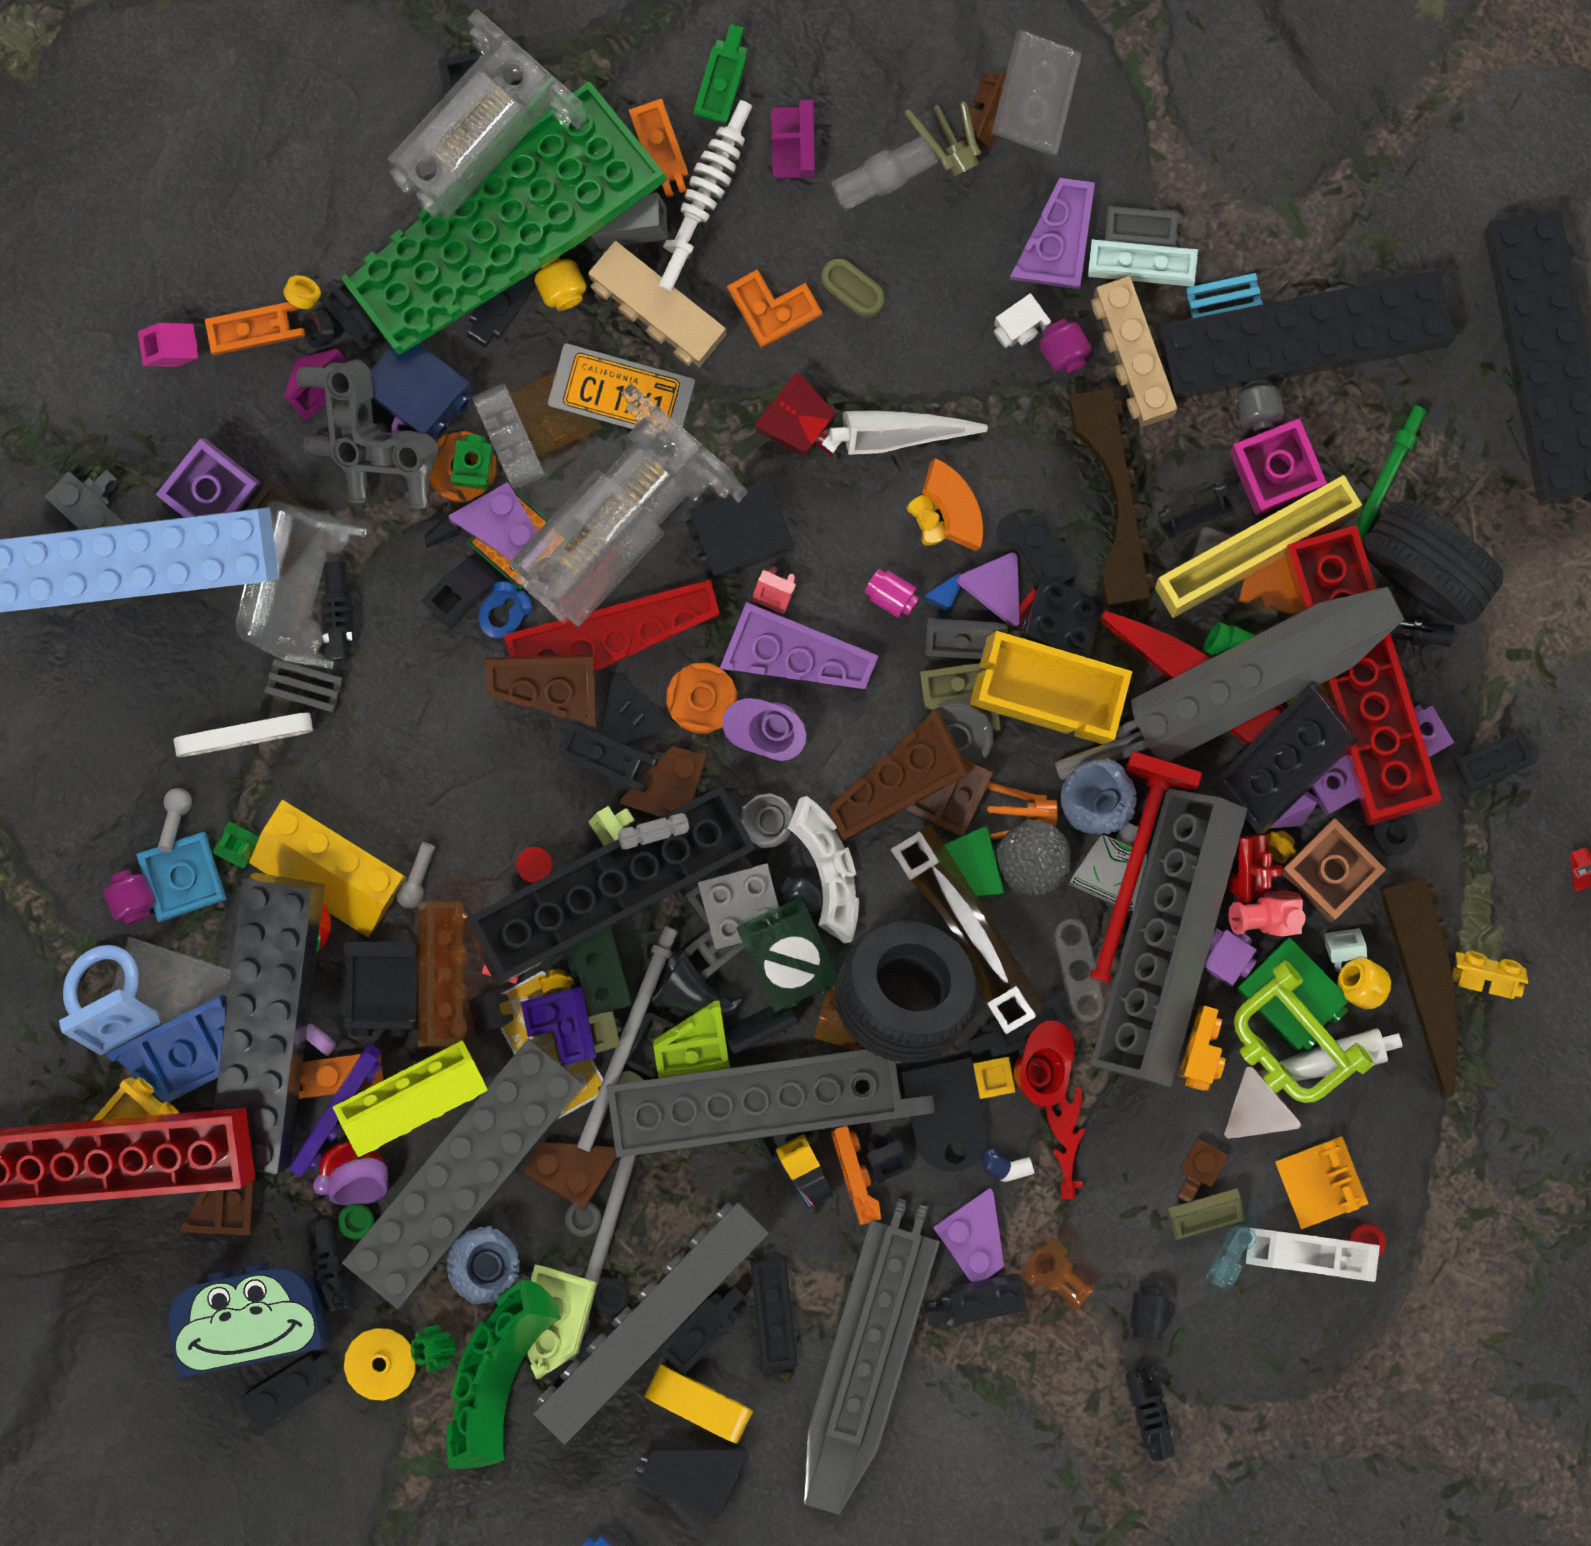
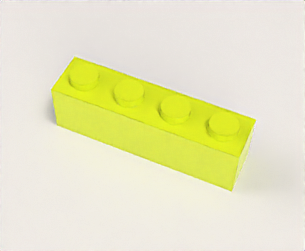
[333,1040,488,1157]

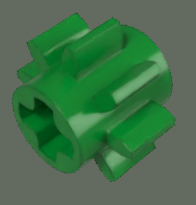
[411,1325,456,1373]

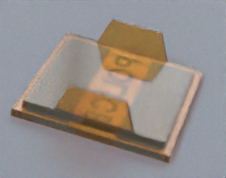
[508,372,602,457]

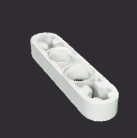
[173,713,313,757]

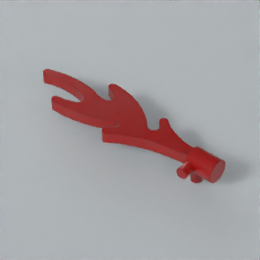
[1046,1087,1085,1200]

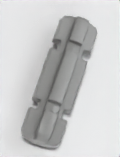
[618,813,689,849]

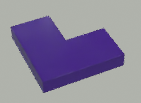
[521,987,596,1066]

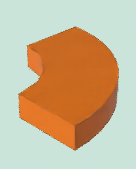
[922,458,983,551]

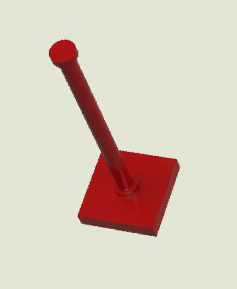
[1089,751,1202,983]

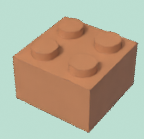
[1282,818,1386,922]

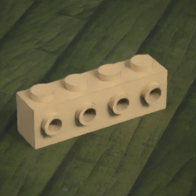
[588,240,727,367]
[1091,276,1177,428]

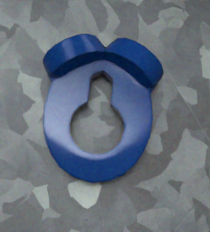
[478,581,532,638]

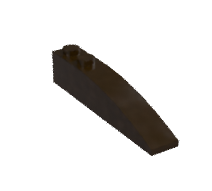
[1379,877,1457,1098]

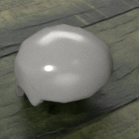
[740,793,793,848]

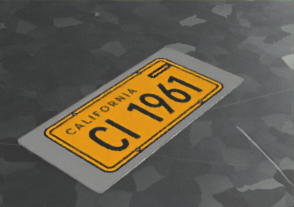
[548,344,695,441]

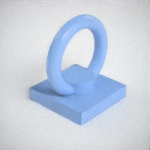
[59,945,161,1055]

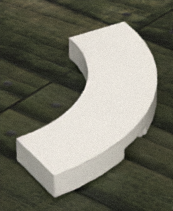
[788,796,859,943]

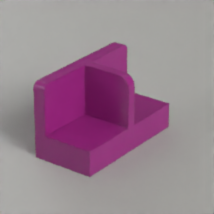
[771,100,815,179]

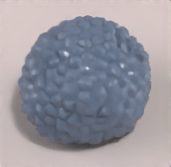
[1060,758,1137,835]
[446,1226,520,1304]

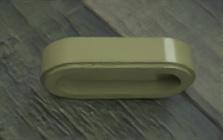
[821,259,884,318]

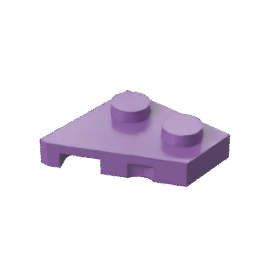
[448,482,544,563]

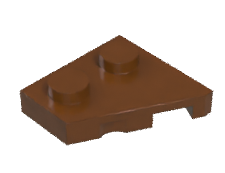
[619,746,707,817]

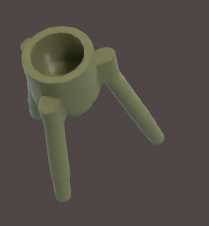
[905,102,981,176]

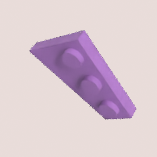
[1010,178,1095,289]

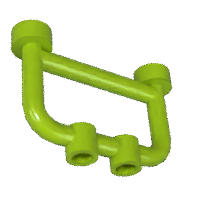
[1234,960,1375,1103]

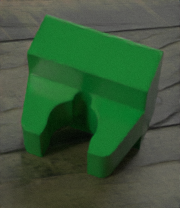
[212,821,260,870]

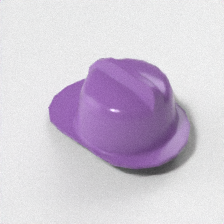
[722,698,807,761]

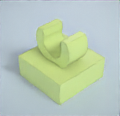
[588,806,634,846]

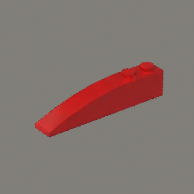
[1099,611,1285,747]

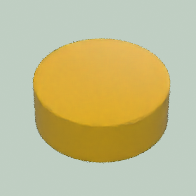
[283,275,321,309]

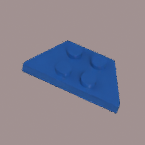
[106,994,227,1102]

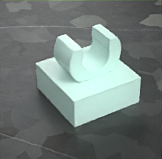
[1324,928,1367,972]

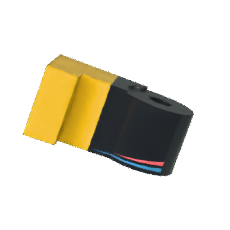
[775,1134,834,1209]

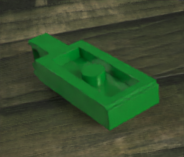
[693,24,748,125]

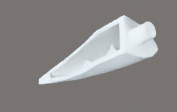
[829,411,988,455]
[1259,1028,1403,1081]

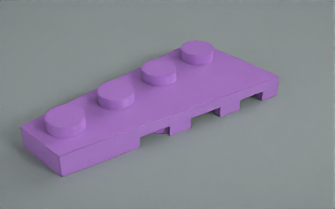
[720,602,879,689]

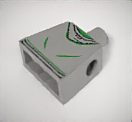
[1068,823,1148,912]

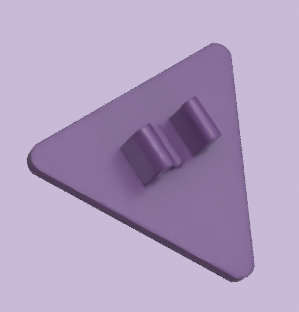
[957,552,1020,627]

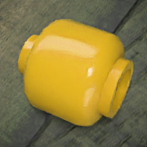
[534,256,587,311]
[1337,958,1391,1010]

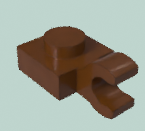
[1176,1138,1229,1203]

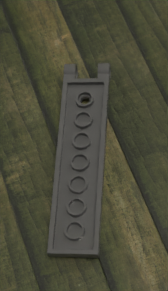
[607,1050,935,1158]

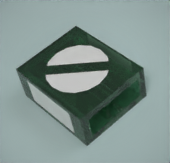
[736,897,838,1012]

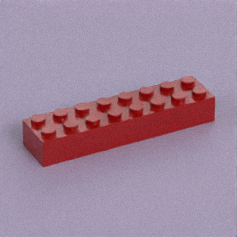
[1284,525,1442,826]
[0,1108,255,1208]

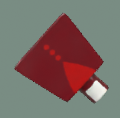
[755,372,843,457]

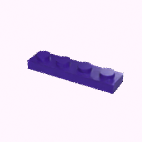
[289,1043,381,1177]

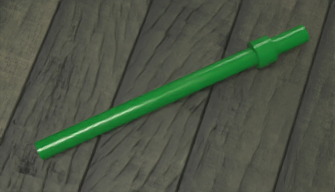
[1355,405,1427,542]

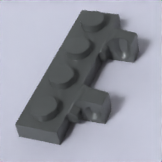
[44,470,161,530]

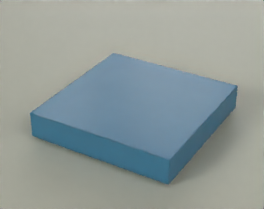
[136,832,228,922]

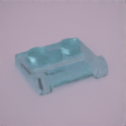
[1205,1226,1256,1289]

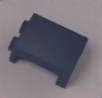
[370,343,473,441]

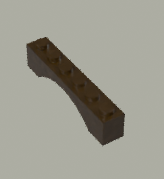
[1068,388,1155,609]
[891,823,1045,1034]

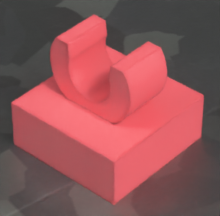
[751,566,796,615]

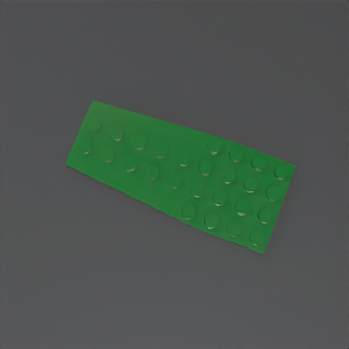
[341,81,668,355]

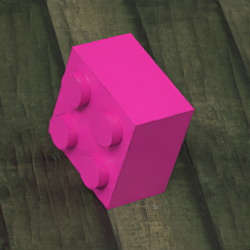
[1229,418,1327,517]

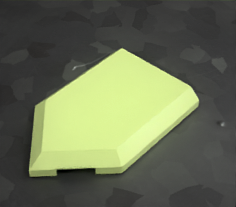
[527,1264,598,1379]

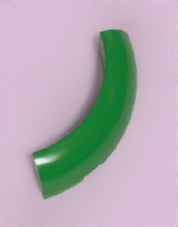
[446,1279,561,1469]

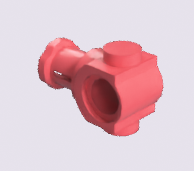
[1228,890,1306,936]

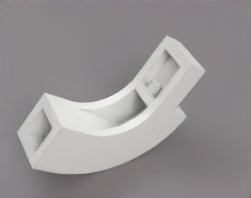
[1246,1228,1380,1282]

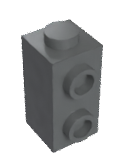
[590,193,668,249]

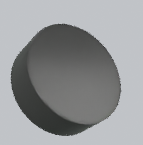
[565,1202,602,1237]

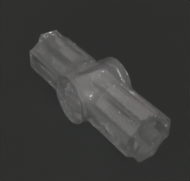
[831,136,939,211]

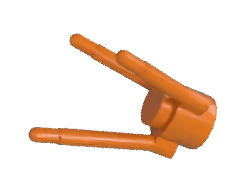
[987,782,1057,840]

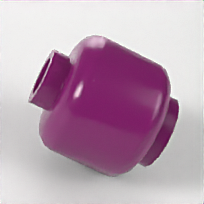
[1039,319,1092,374]
[103,869,156,925]

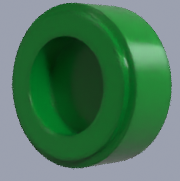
[338,1203,375,1239]

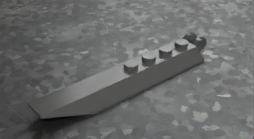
[1115,587,1405,762]
[805,1198,940,1515]

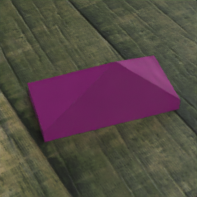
[284,349,348,421]

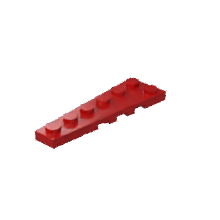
[504,580,720,673]

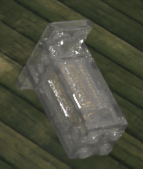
[387,9,587,221]

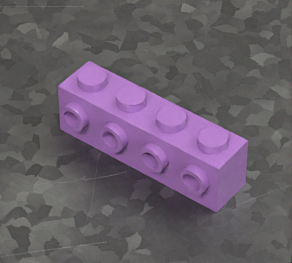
[1310,705,1454,816]

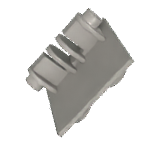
[698,863,783,949]

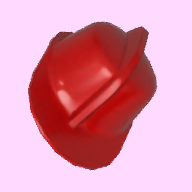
[1013,1021,1075,1107]

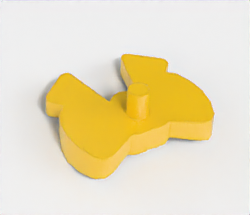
[906,495,945,546]

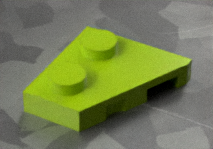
[653,1000,730,1078]

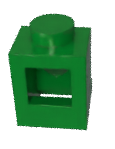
[451,435,494,490]

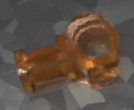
[1020,1237,1095,1312]

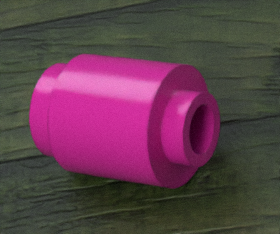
[864,569,920,618]

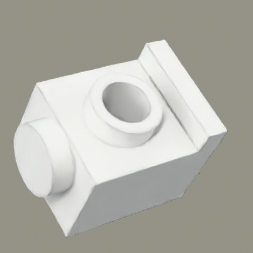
[994,293,1051,348]

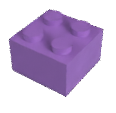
[156,438,261,517]

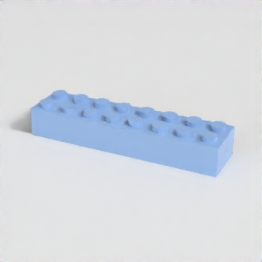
[0,507,279,612]

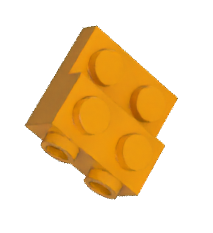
[1178,1006,1226,1091]

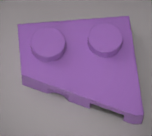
[933,1188,1004,1283]

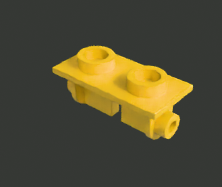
[1452,951,1528,999]

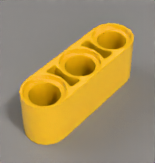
[644,1363,754,1444]

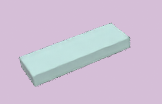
[1088,239,1198,287]

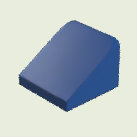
[924,573,961,611]

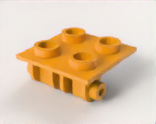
[1275,1136,1369,1230]

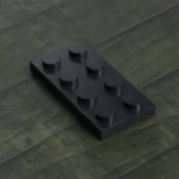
[1216,684,1361,834]

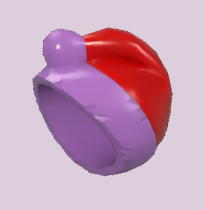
[313,1140,389,1205]

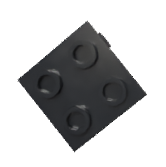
[1019,573,1104,658]

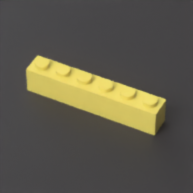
[1155,475,1362,618]

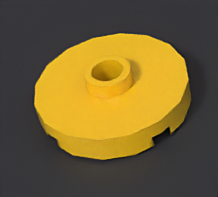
[344,1328,416,1401]

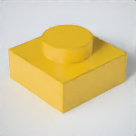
[973,1057,1015,1099]

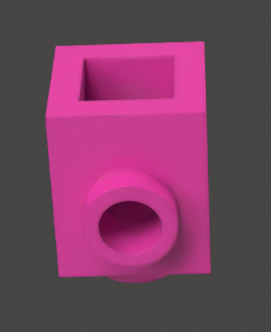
[138,323,198,367]

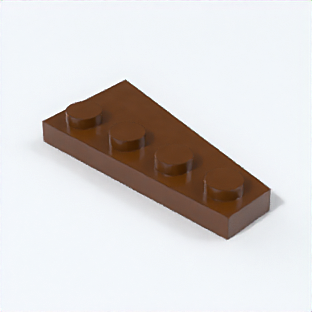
[828,710,970,841]

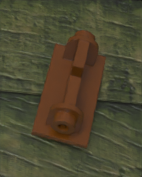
[962,72,1016,150]

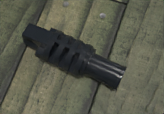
[320,561,355,662]

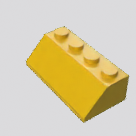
[249,800,408,938]

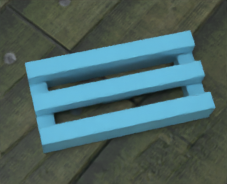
[1186,273,1263,318]

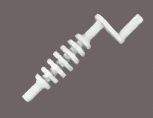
[658,100,753,292]

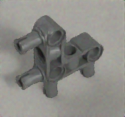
[296,359,439,509]

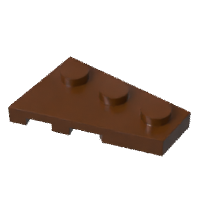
[485,654,596,727]

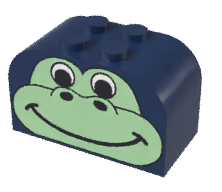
[168,1262,331,1379]

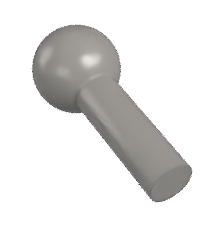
[158,788,192,853]
[396,842,435,908]

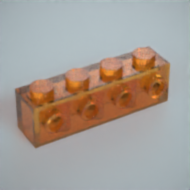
[418,901,467,1047]

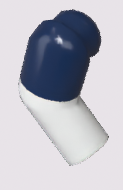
[981,1148,1034,1182]

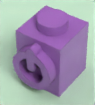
[1203,928,1257,987]

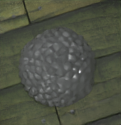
[995,819,1071,896]

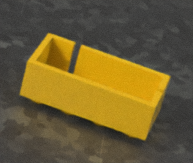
[969,631,1132,744]

